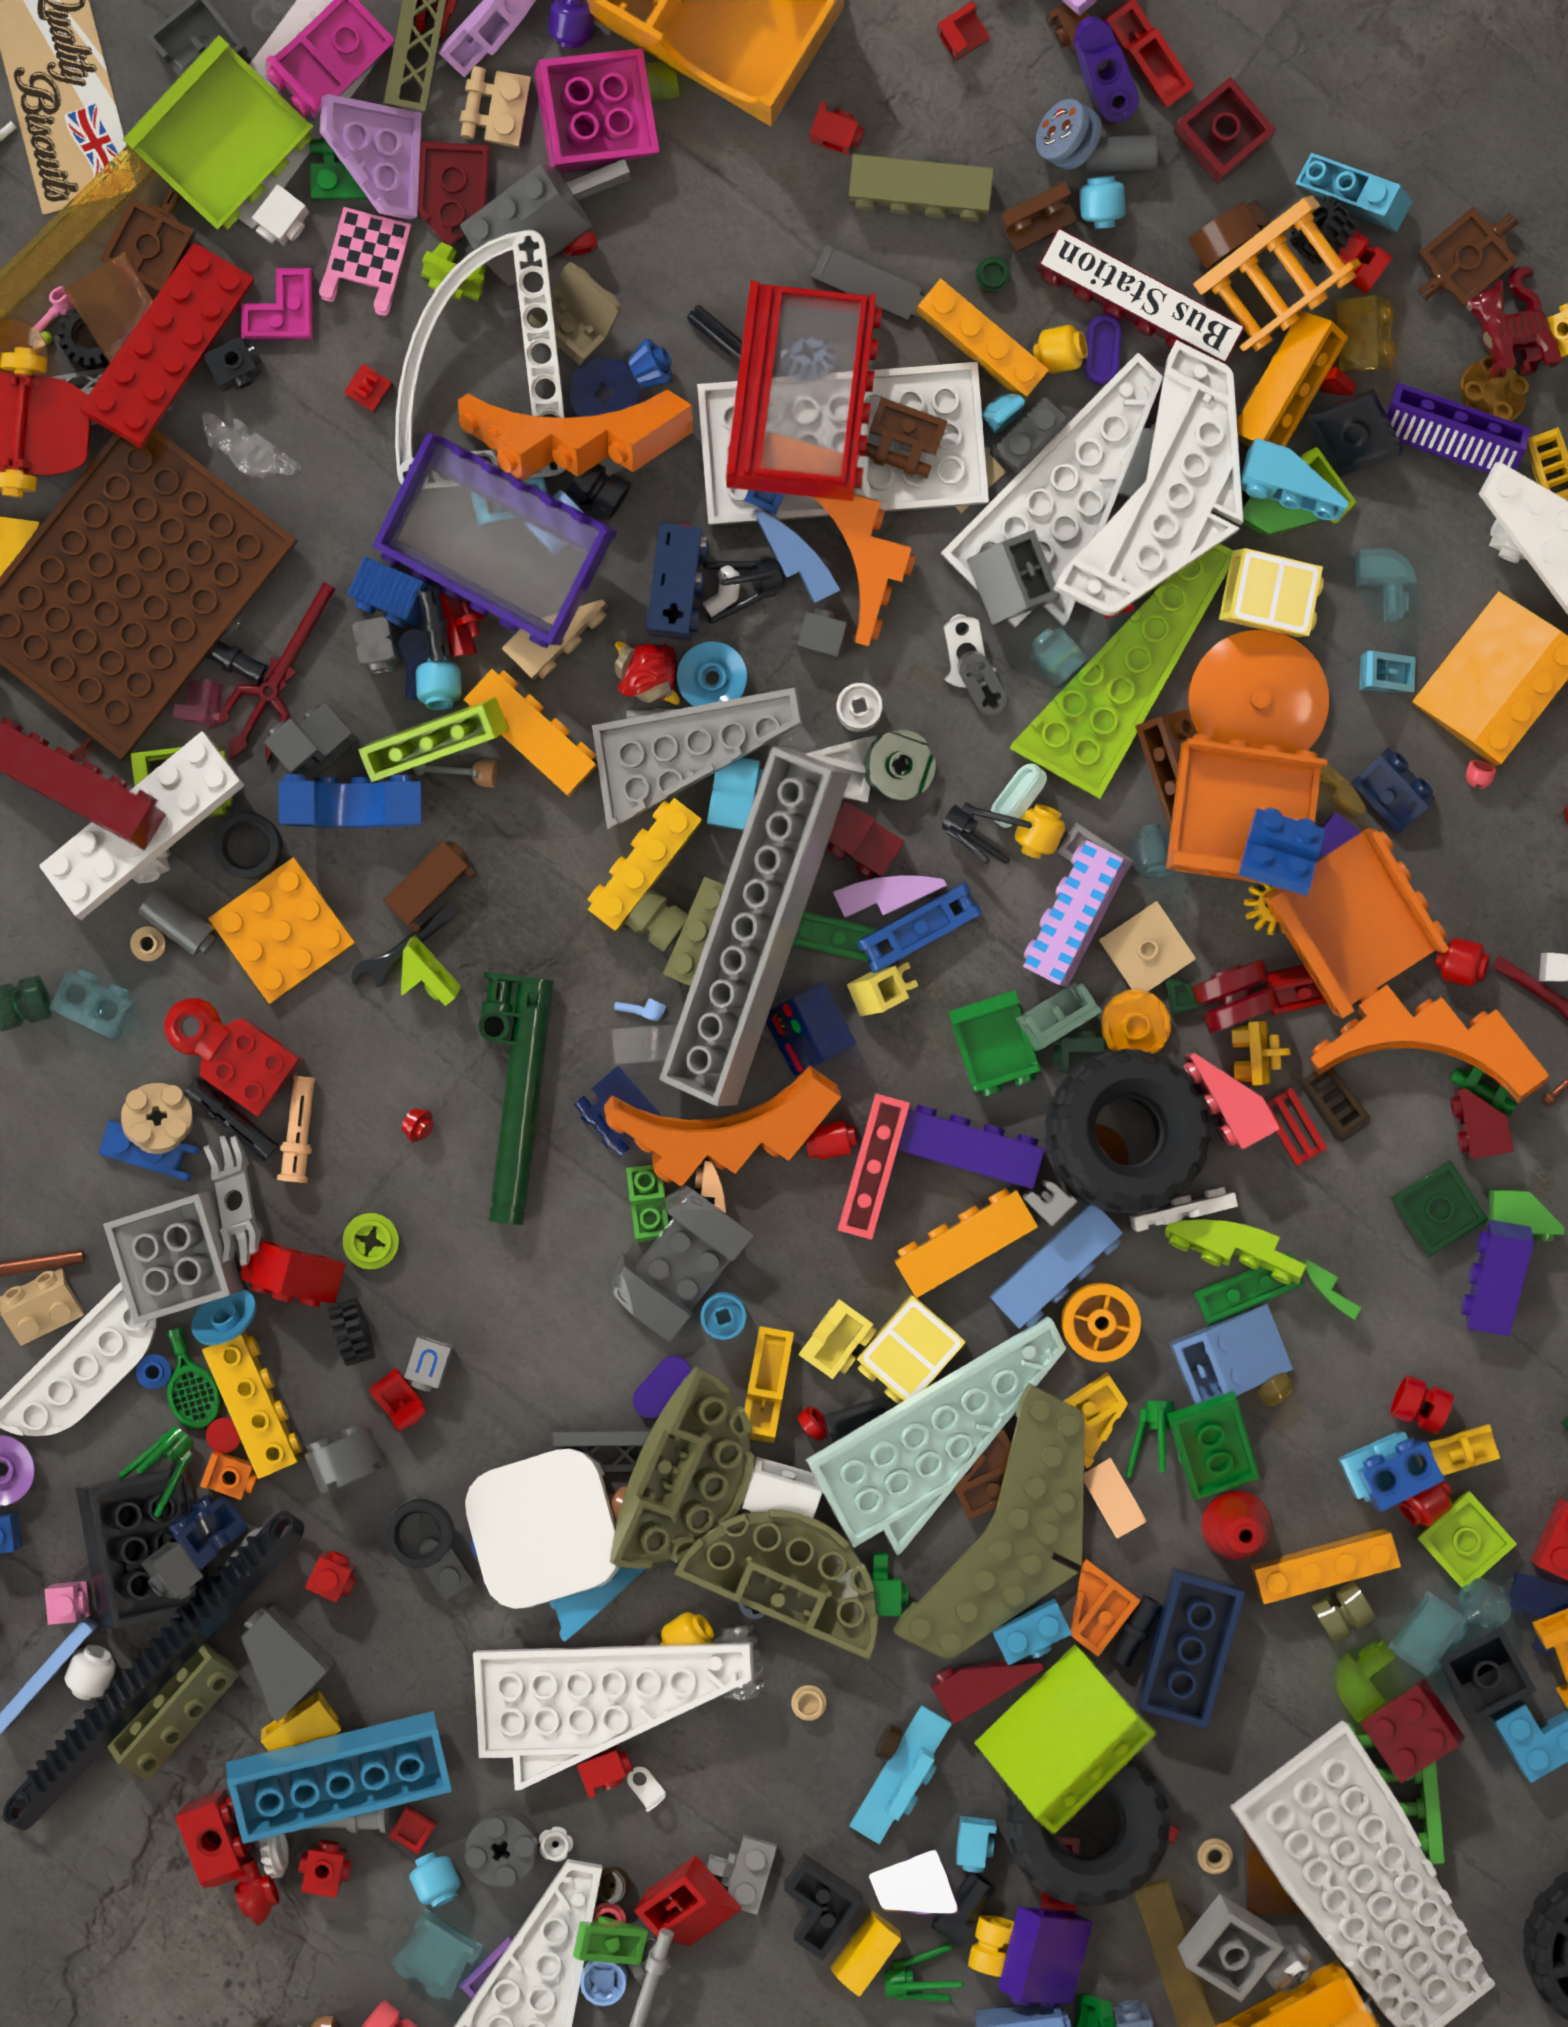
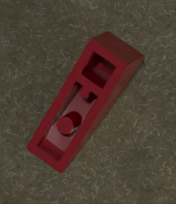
[931,1658,1044,1725]

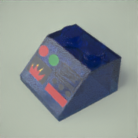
[766,982,857,1077]

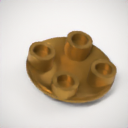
[1460,355,1529,421]

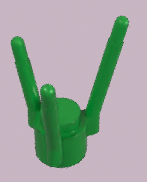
[1125,1400,1182,1479]
[118,1425,194,1518]
[884,1943,964,2002]

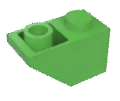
[1242,496,1319,538]
[1488,1190,1564,1241]

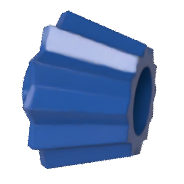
[628,339,673,387]

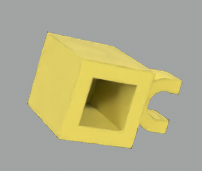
[847,962,918,1017]

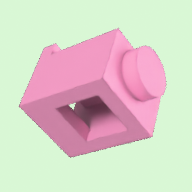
[45,1581,91,1625]

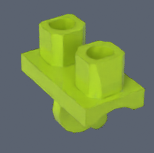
[421,242,486,302]

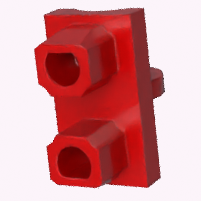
[440,593,486,657]

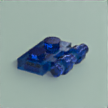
[574,1065,662,1158]

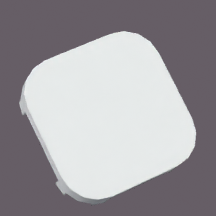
[465,1449,620,1609]

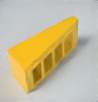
[1525,427,1568,501]

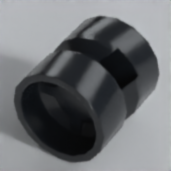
[566,463,632,522]

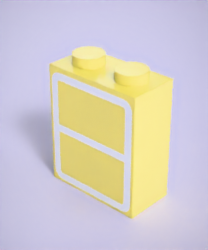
[1219,548,1324,638]
[857,1294,966,1405]

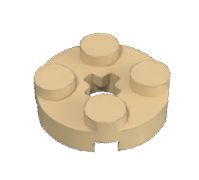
[121,1083,193,1154]

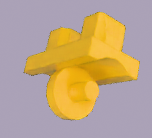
[1232,1021,1291,1086]
[1428,1424,1500,1476]

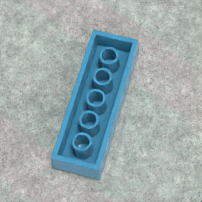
[226,1711,452,1844]

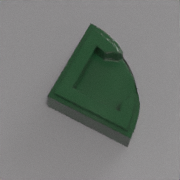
[1165,979,1207,1014]

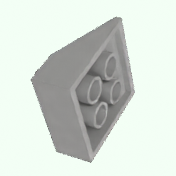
[103,1190,244,1325]

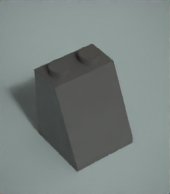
[241,1602,336,1723]

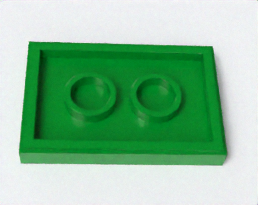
[1166,1391,1261,1502]

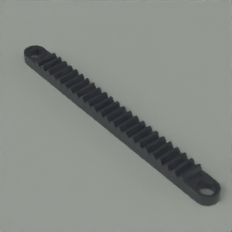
[3,1511,304,1831]

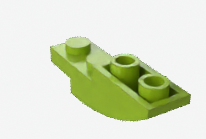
[1165,1219,1307,1285]

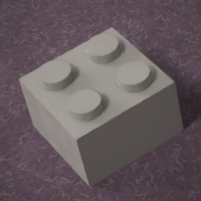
[1178,1893,1284,2002]

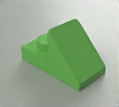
[572,1916,648,1965]

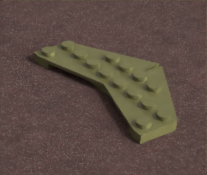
[893,1383,1085,1659]

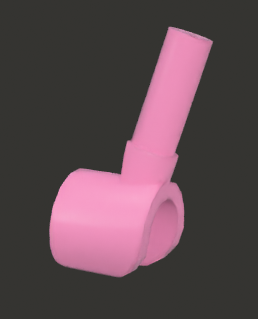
[34,286,74,333]

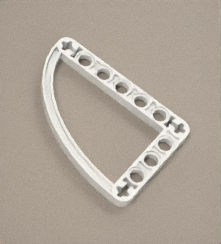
[395,230,566,489]

